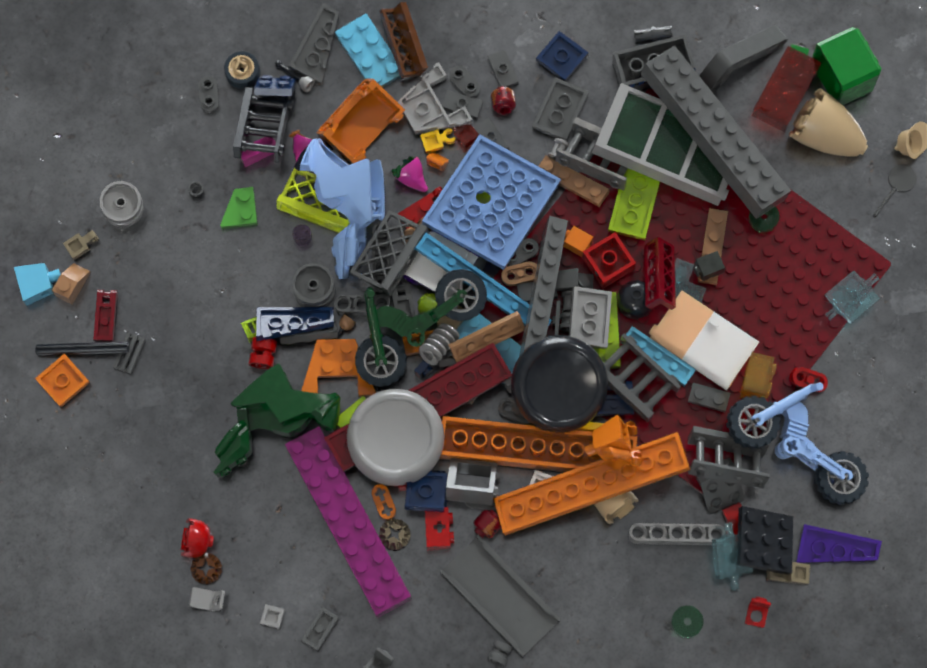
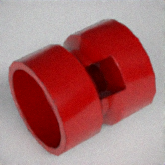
[248,337,277,370]

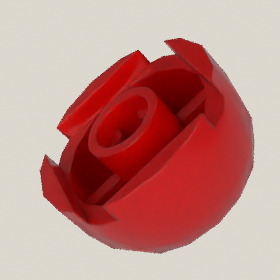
[181,518,214,558]

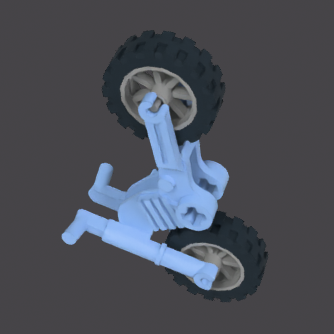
[726,383,869,505]

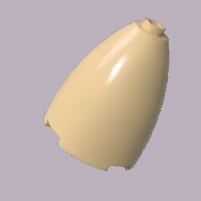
[789,88,868,157]

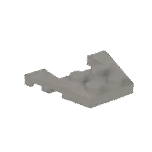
[398,62,473,134]

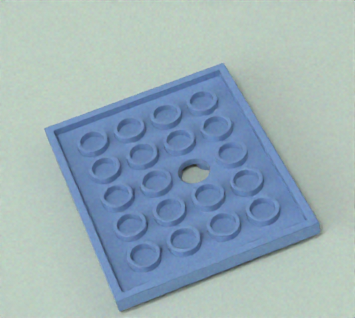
[422,134,561,270]

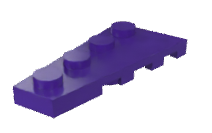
[796,524,882,563]

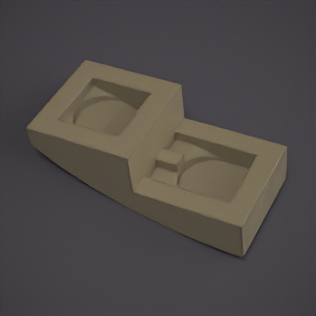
[766,562,810,584]

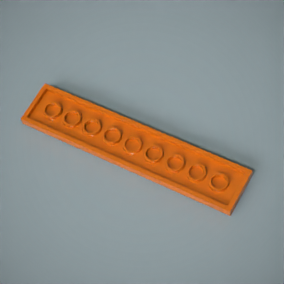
[493,432,690,536]

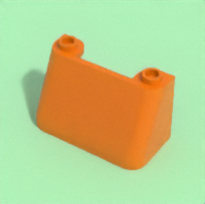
[317,78,405,164]

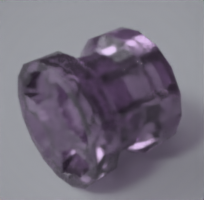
[292,224,312,247]

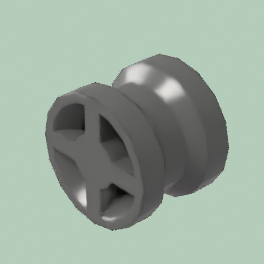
[559,312,571,332]

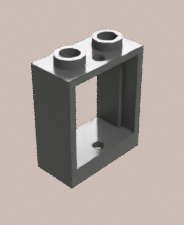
[445,458,500,505]

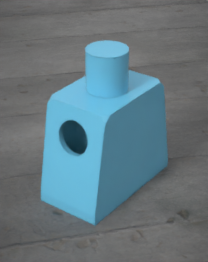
[14,263,61,306]

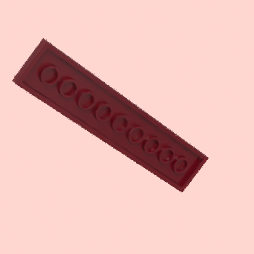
[324,343,512,472]

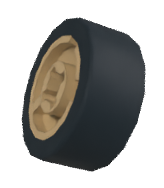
[224,51,260,89]

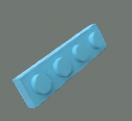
[621,326,696,386]

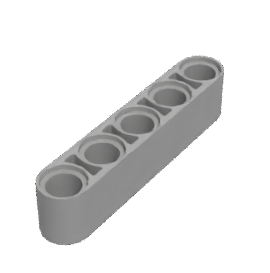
[628,523,726,545]

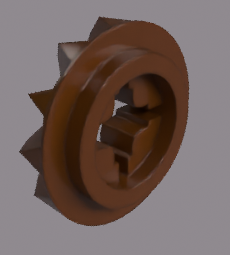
[190,553,222,584]

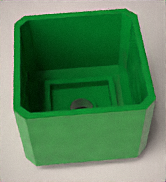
[811,27,882,105]

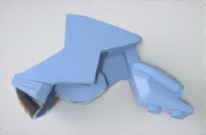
[294,138,385,279]

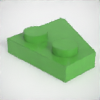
[220,187,258,229]

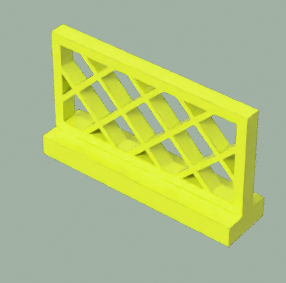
[276,167,350,233]

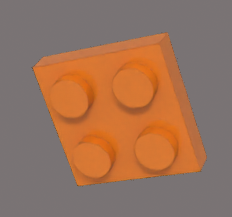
[35,353,90,408]

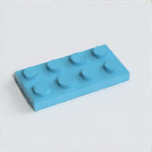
[335,13,401,88]
[457,313,521,374]

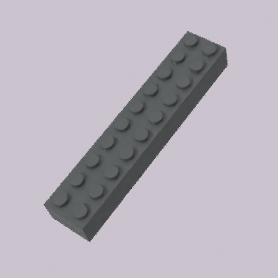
[641,45,791,219]

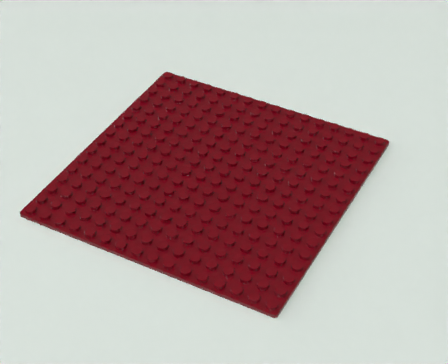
[480,88,891,494]

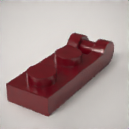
[93,289,118,342]

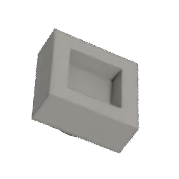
[260,604,285,629]

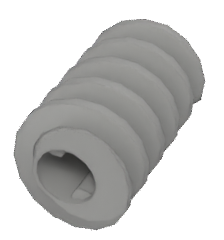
[419,323,460,365]

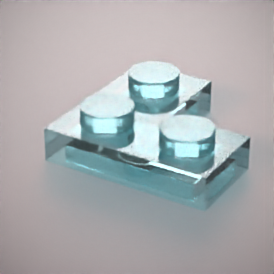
[665,258,706,303]

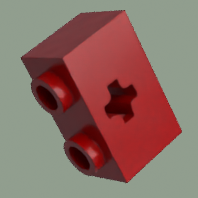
[425,507,454,550]

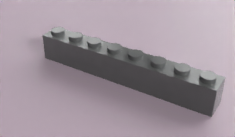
[519,216,568,356]

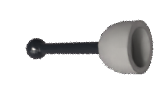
[275,61,315,93]

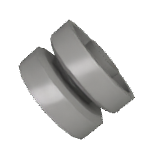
[100,181,144,228]

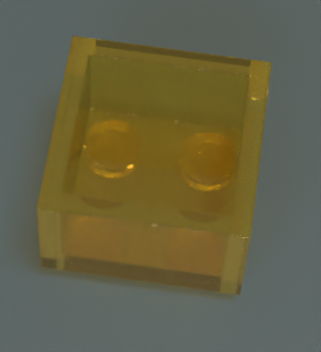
[739,352,777,399]

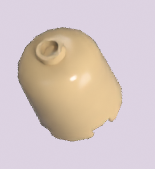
[594,491,639,524]

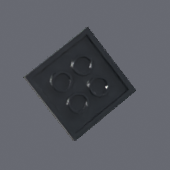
[737,506,793,575]

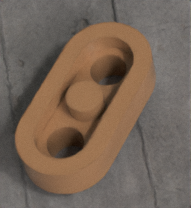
[501,261,537,286]

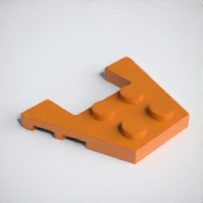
[301,339,376,397]

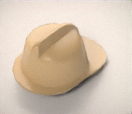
[894,121,927,159]

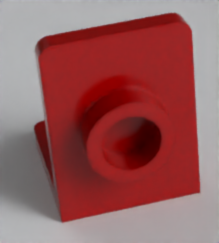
[745,597,771,628]

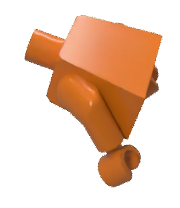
[585,415,642,466]

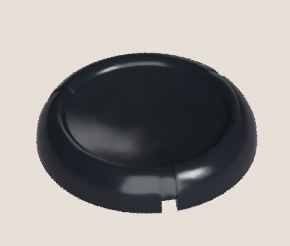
[511,335,608,433]

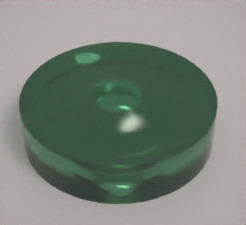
[748,206,780,232]
[671,605,704,638]

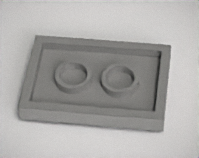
[569,286,612,349]

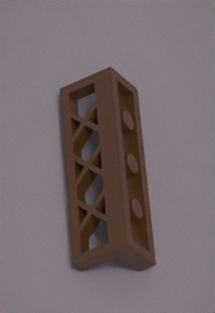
[379,2,428,78]

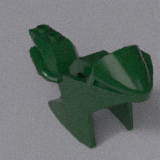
[213,364,341,478]

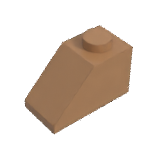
[52,263,91,305]

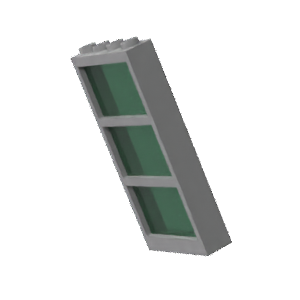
[592,83,729,206]

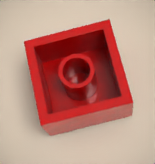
[582,232,636,289]

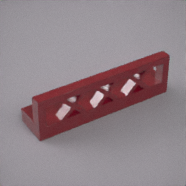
[645,237,676,310]

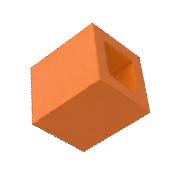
[563,226,593,257]

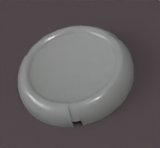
[347,389,444,486]

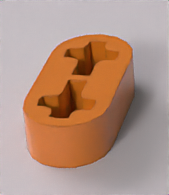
[371,484,396,521]

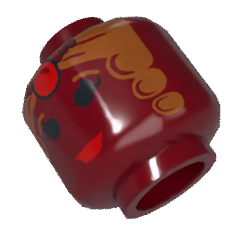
[491,86,516,115]
[473,509,502,539]

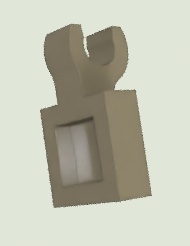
[63,230,99,260]

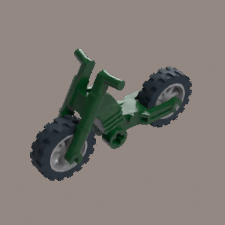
[355,269,487,387]

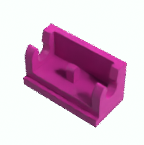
[241,137,276,168]

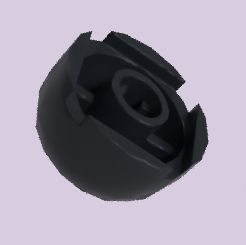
[617,280,653,320]

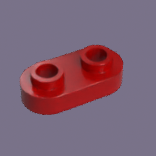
[790,367,828,392]

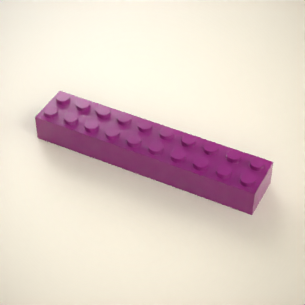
[285,426,412,618]

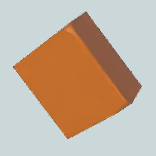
[426,152,449,172]

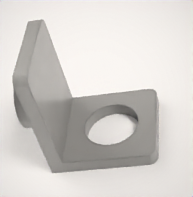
[189,587,225,611]

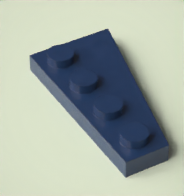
[256,307,334,341]

